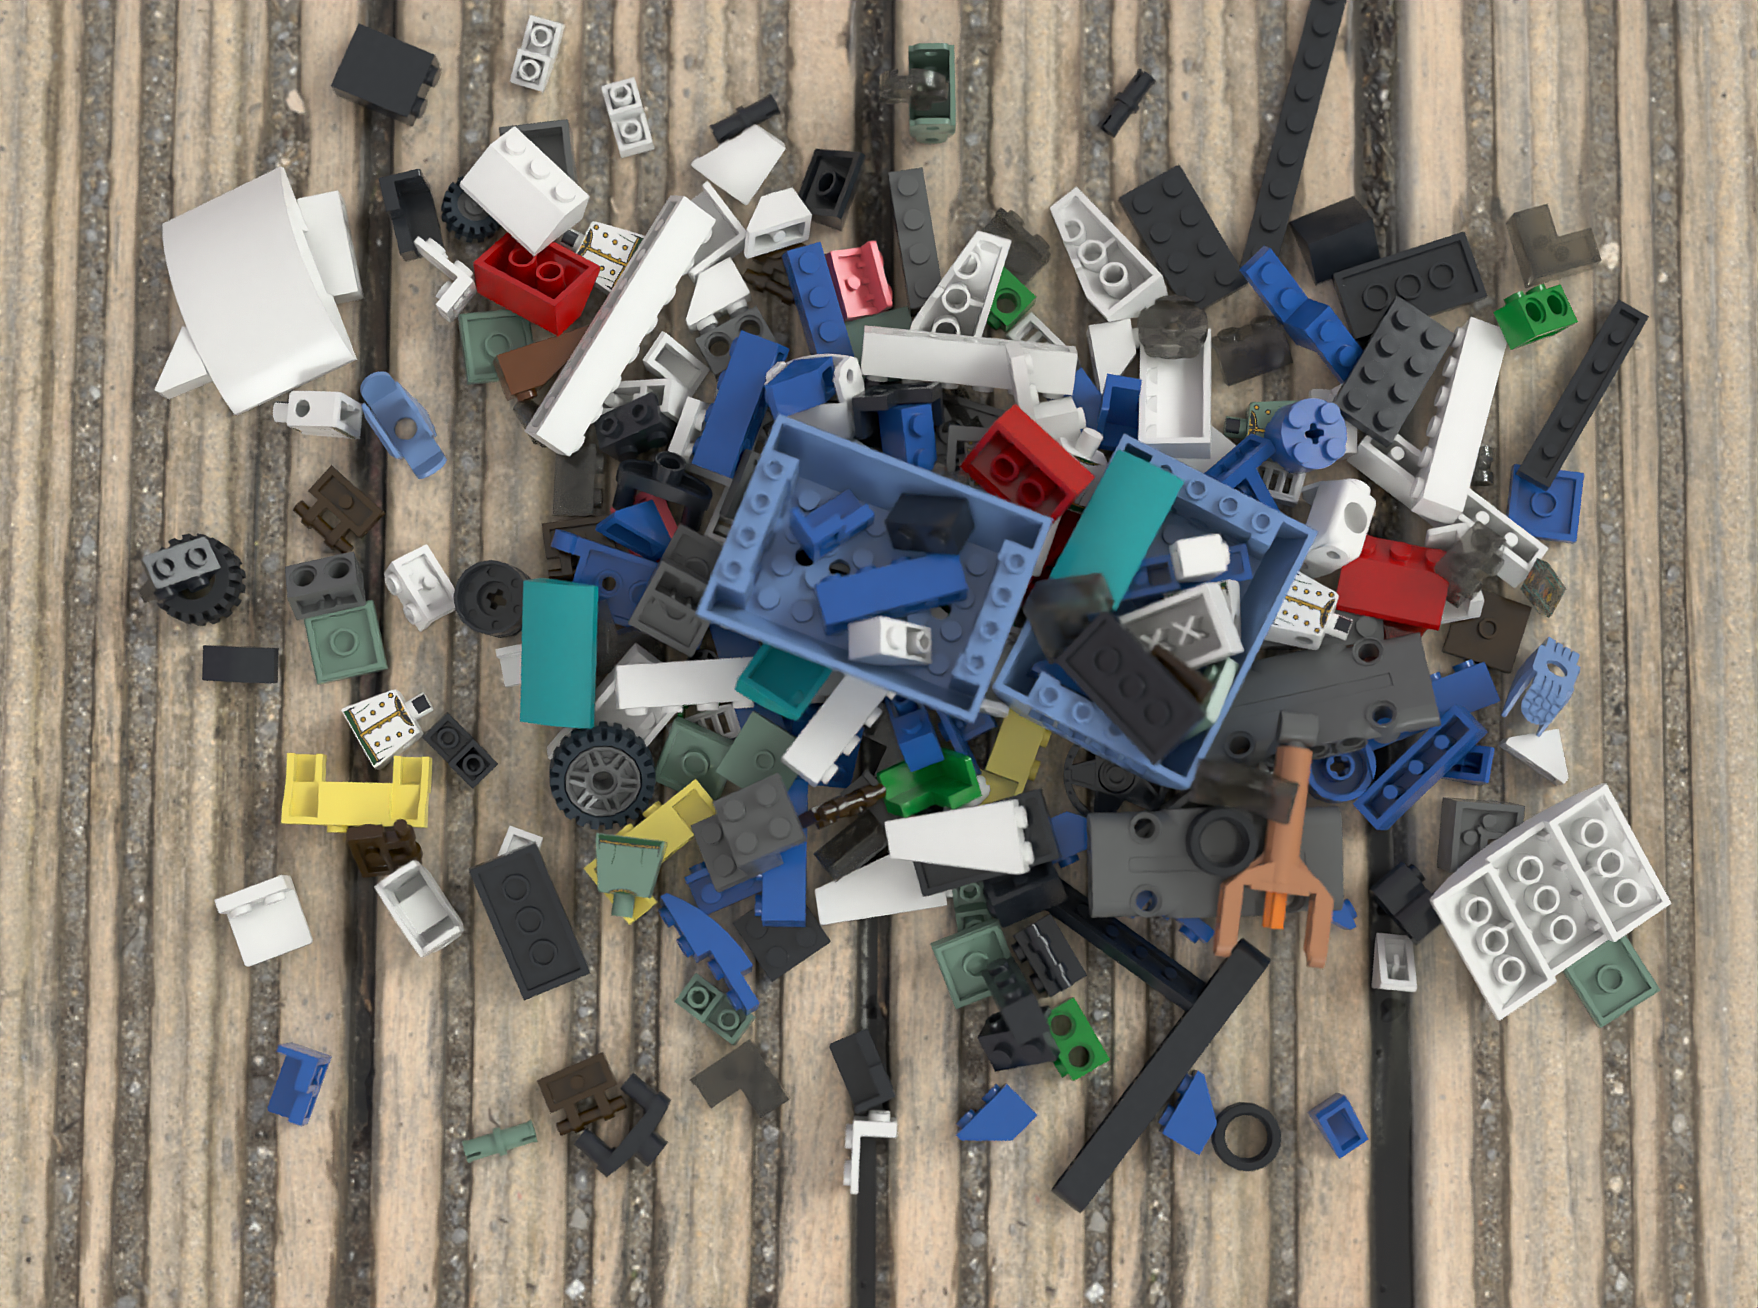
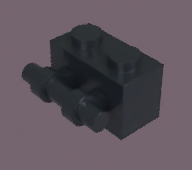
[1011,913,1087,997]

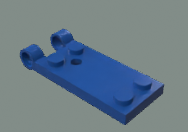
[550,529,704,650]

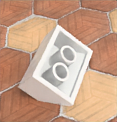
[460,126,590,256]

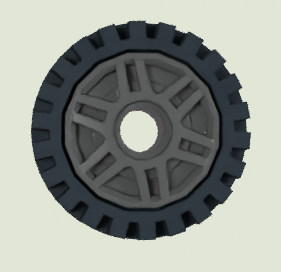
[549,721,656,830]

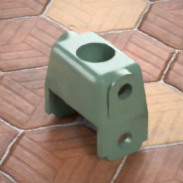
[908,43,956,144]

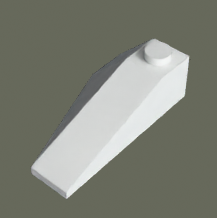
[1050,187,1168,322]
[910,230,1011,337]

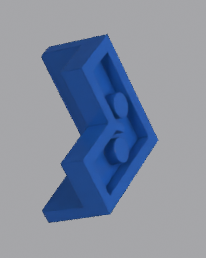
[1096,373,1142,451]
[789,489,875,563]
[267,1042,332,1126]

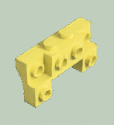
[978,706,1052,806]
[281,753,432,833]
[584,779,717,925]

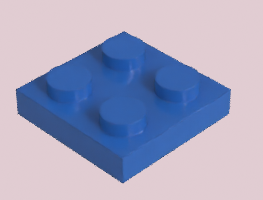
[1506,464,1584,544]

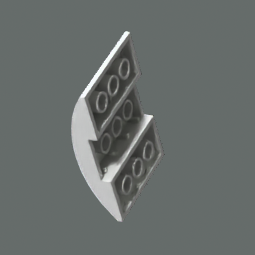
[162,166,357,415]
[1429,783,1672,1021]

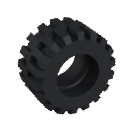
[157,533,246,626]

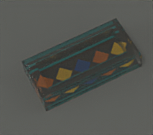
[1520,558,1566,618]

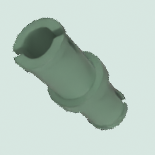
[462,1120,538,1163]

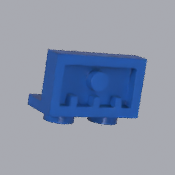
[684,861,763,915]

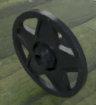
[1063,743,1169,824]

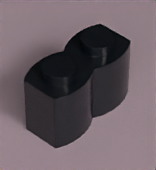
[1368,861,1443,946]

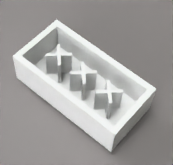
[1076,583,1244,670]

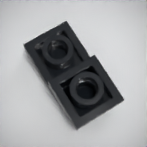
[202,645,279,684]
[422,712,498,789]

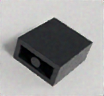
[331,23,441,127]

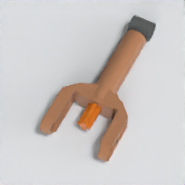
[1213,710,1334,969]

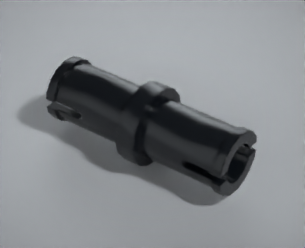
[1097,69,1156,138]
[709,93,781,144]

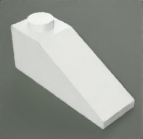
[601,378,693,424]

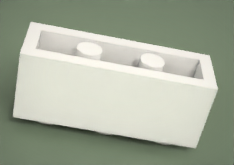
[297,190,364,304]

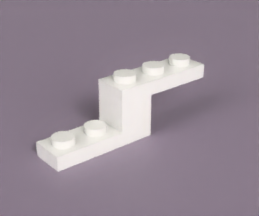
[1005,341,1086,443]

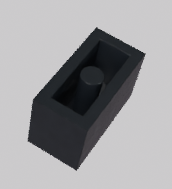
[884,494,975,555]

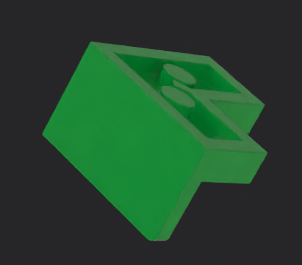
[876,747,982,818]

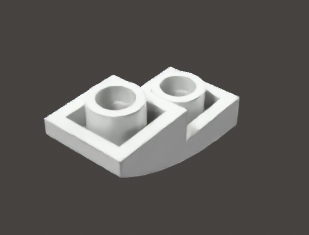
[510,15,565,92]
[601,77,655,158]

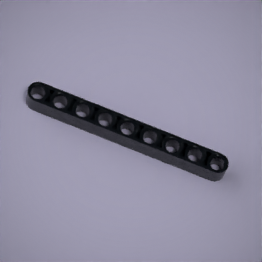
[1051,937,1271,1214]

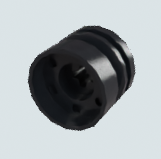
[453,560,531,638]

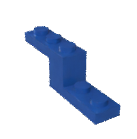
[1239,246,1363,384]
[1069,543,1253,611]

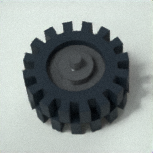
[441,176,501,243]

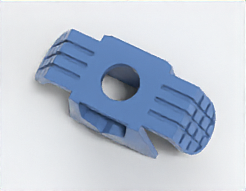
[360,372,447,479]
[1501,637,1581,737]

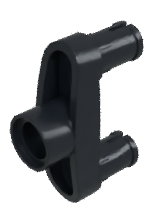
[612,451,713,532]
[574,1073,671,1177]

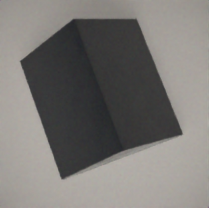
[798,149,866,231]
[1289,196,1380,286]

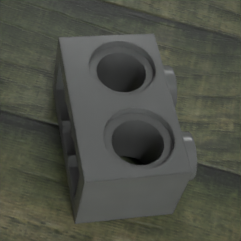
[695,306,777,382]
[285,551,366,620]

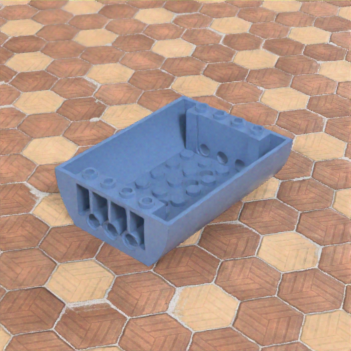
[696,414,1053,724]
[992,434,1318,790]

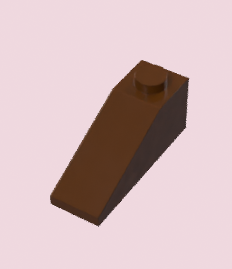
[493,325,590,403]

